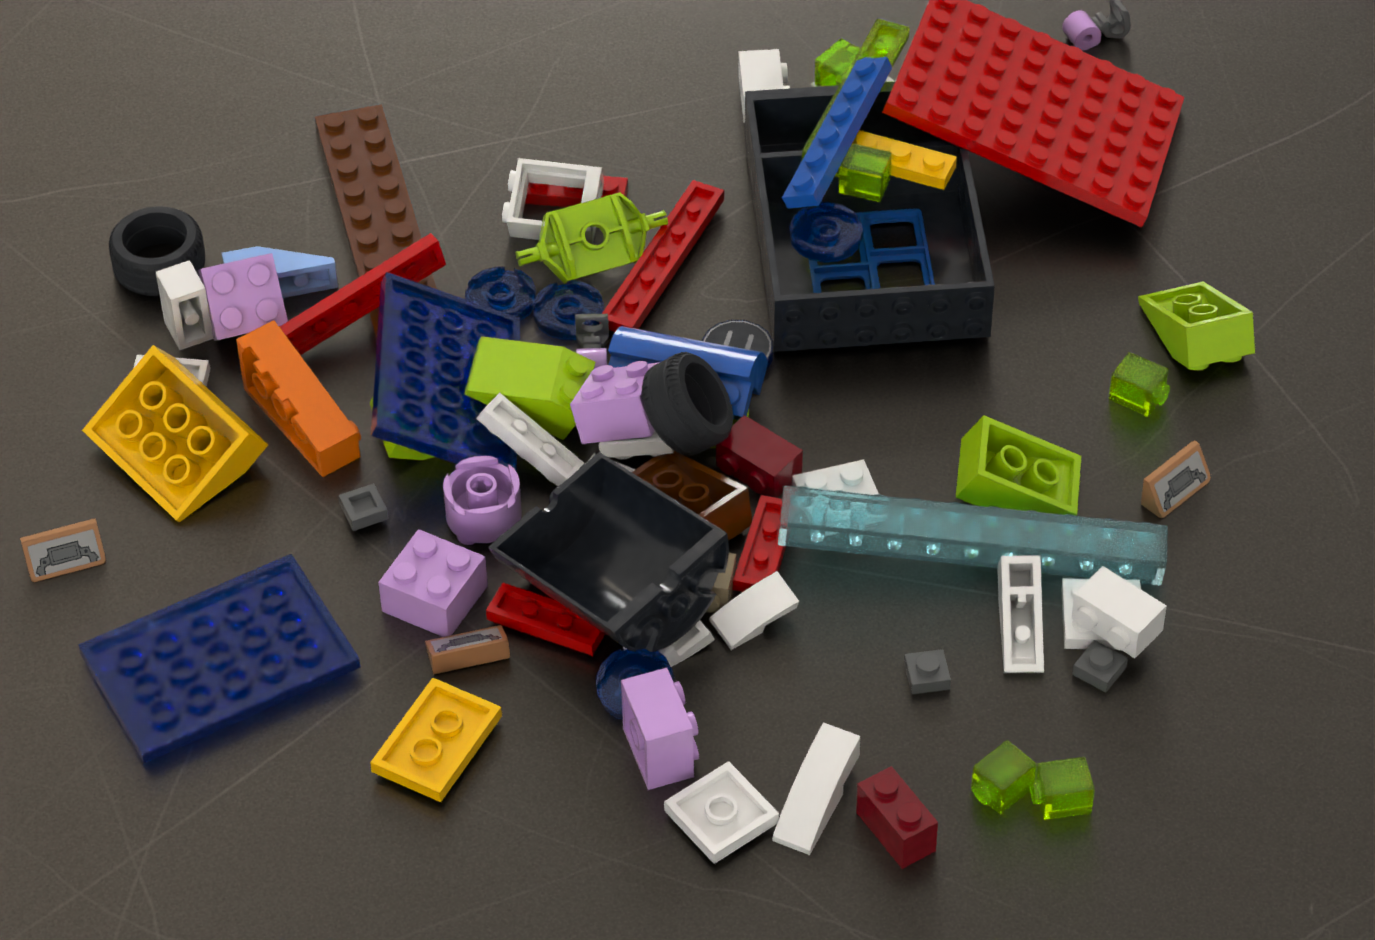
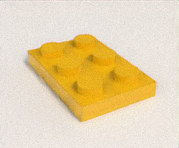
[370,678,502,802]

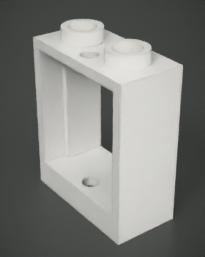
[502,158,604,245]

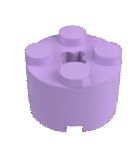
[443,456,522,545]

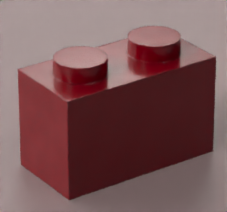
[716,415,803,498]
[856,766,938,869]

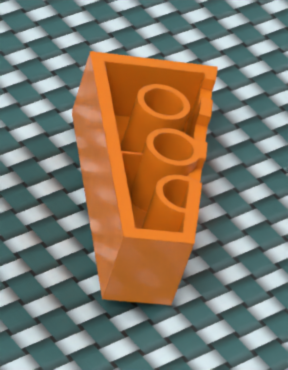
[236,320,361,477]

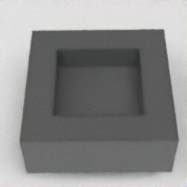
[339,483,389,531]
[1072,640,1128,693]
[904,649,951,694]

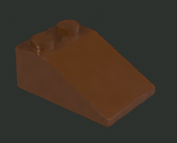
[632,451,752,541]

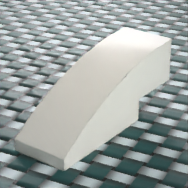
[772,722,860,855]

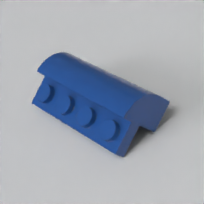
[608,326,768,420]

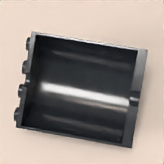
[489,452,729,652]

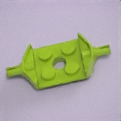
[516,192,668,284]

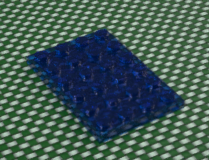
[371,272,520,472]
[78,554,361,763]

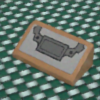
[1141,440,1211,518]
[20,519,106,582]
[425,625,510,674]

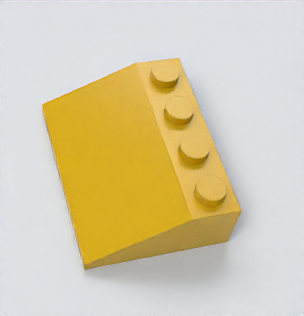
[82,345,269,522]

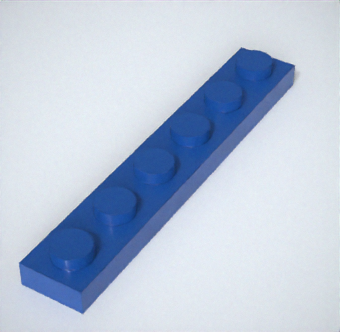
[782,57,892,208]

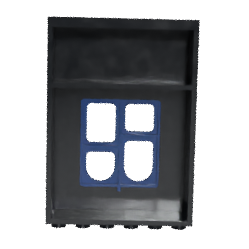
[745,81,995,352]

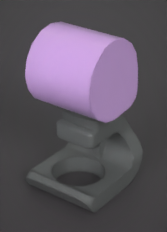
[1062,0,1131,50]
[575,314,609,369]

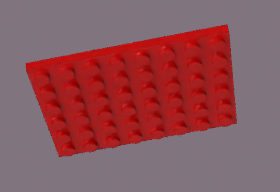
[882,0,1185,227]

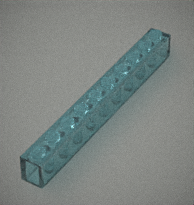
[778,486,1168,585]

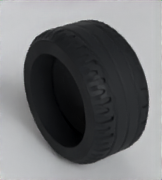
[109,206,205,296]
[642,352,733,456]

